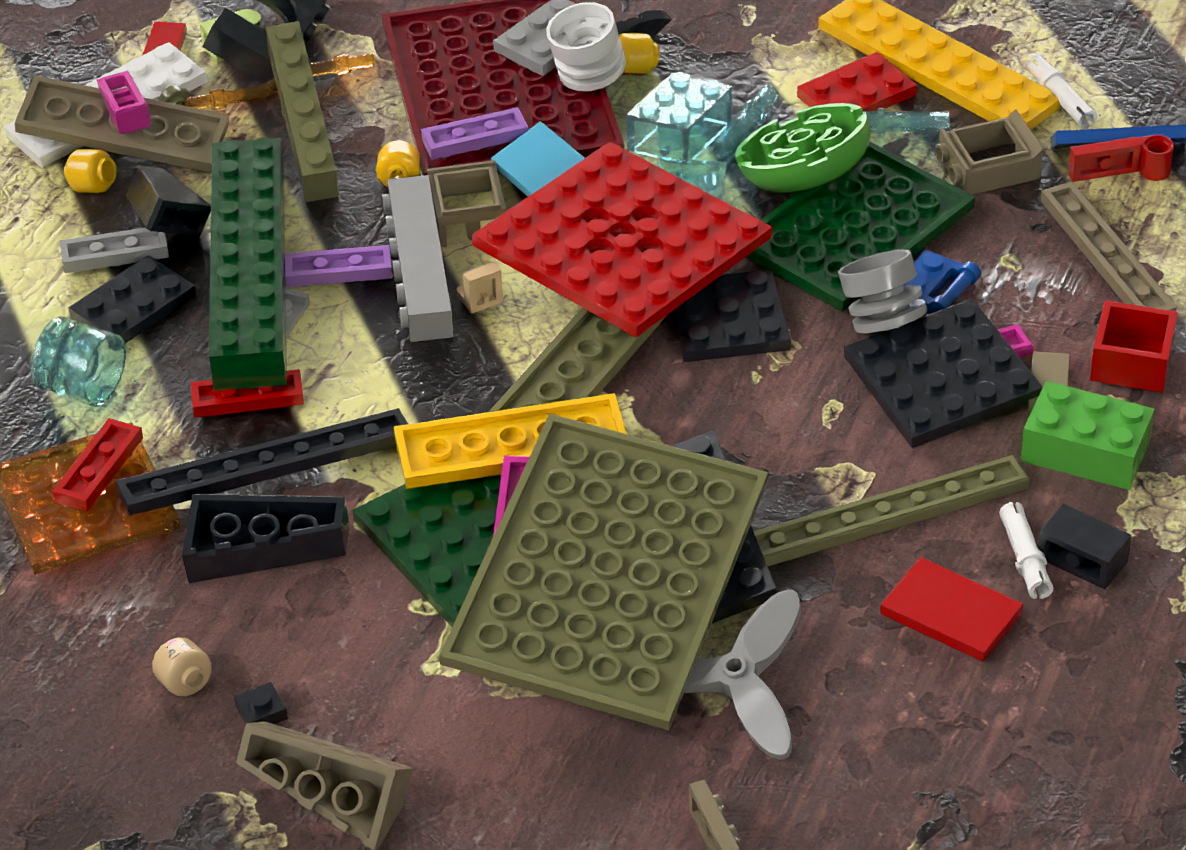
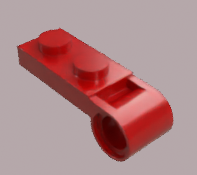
[1068,135,1174,182]

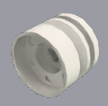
[546,3,626,91]

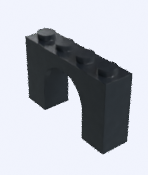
[202,0,331,87]

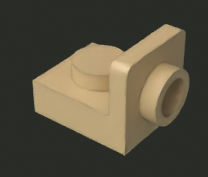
[457,262,503,314]

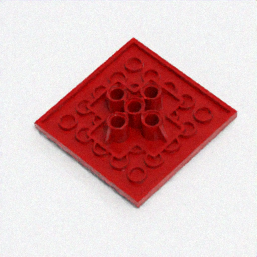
[472,142,772,337]

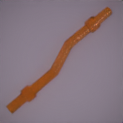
[184,53,375,110]

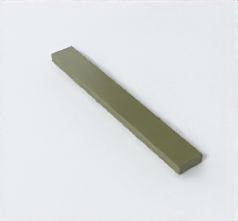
[754,455,1030,567]

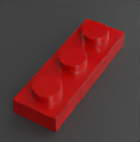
[191,369,304,418]
[52,418,143,512]

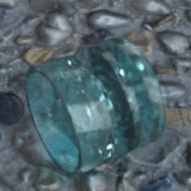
[31,316,126,407]

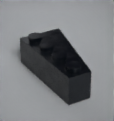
[182,494,350,583]

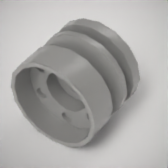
[838,249,928,333]

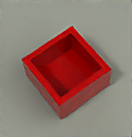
[1090,300,1178,392]

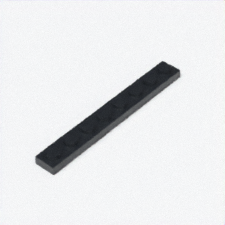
[116,408,408,516]

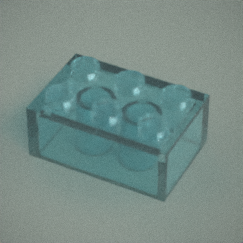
[626,72,732,165]

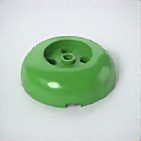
[735,103,870,193]

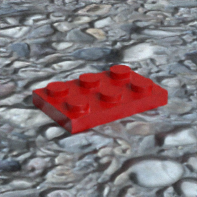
[797,52,917,117]

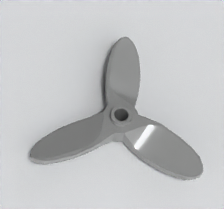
[684,590,801,760]

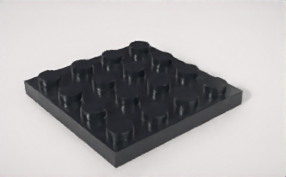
[844,299,1043,448]

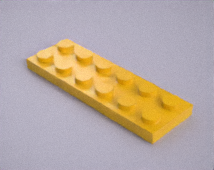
[394,393,627,489]

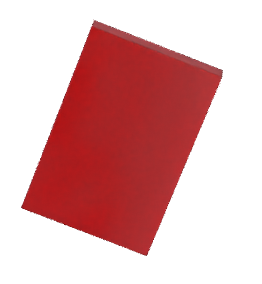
[880,557,1023,662]

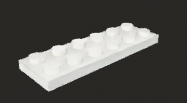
[4,42,207,168]

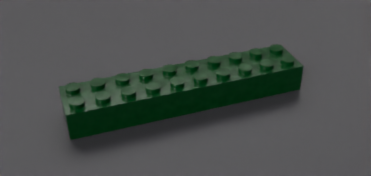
[209,138,287,391]

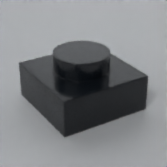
[234,682,288,724]

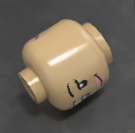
[152,637,212,697]

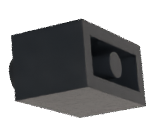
[1038,504,1132,589]

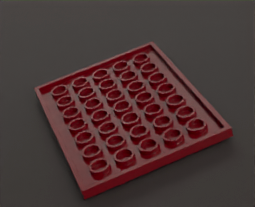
[382,0,624,176]

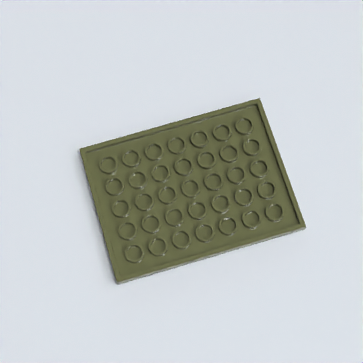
[439,413,768,730]

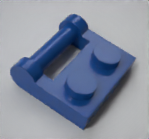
[904,250,981,315]

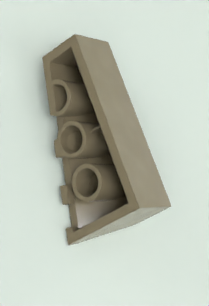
[236,722,413,850]

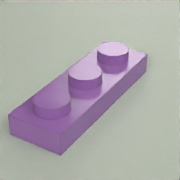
[421,107,528,160]
[285,245,392,287]

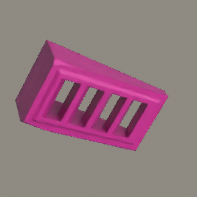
[97,71,151,134]

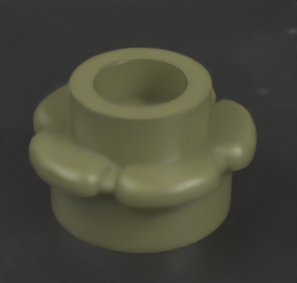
[159,85,190,107]

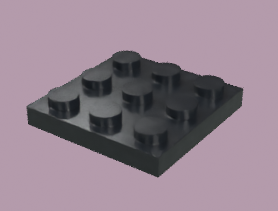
[672,269,791,362]

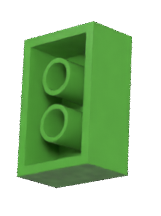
[1021,381,1155,490]

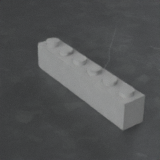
[382,175,453,342]

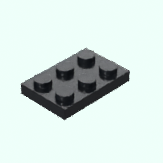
[68,255,196,349]

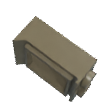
[935,109,1043,195]
[427,160,507,247]

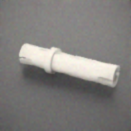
[1026,53,1097,128]
[999,502,1053,599]

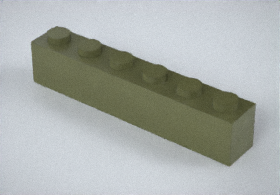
[266,21,338,202]

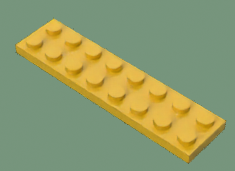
[818,0,1062,130]

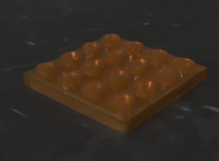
[0,422,181,575]

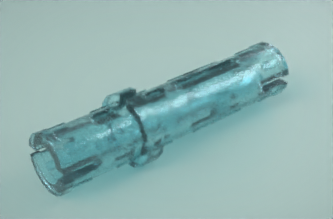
[711,85,780,160]
[863,108,949,135]

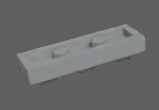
[60,228,169,273]

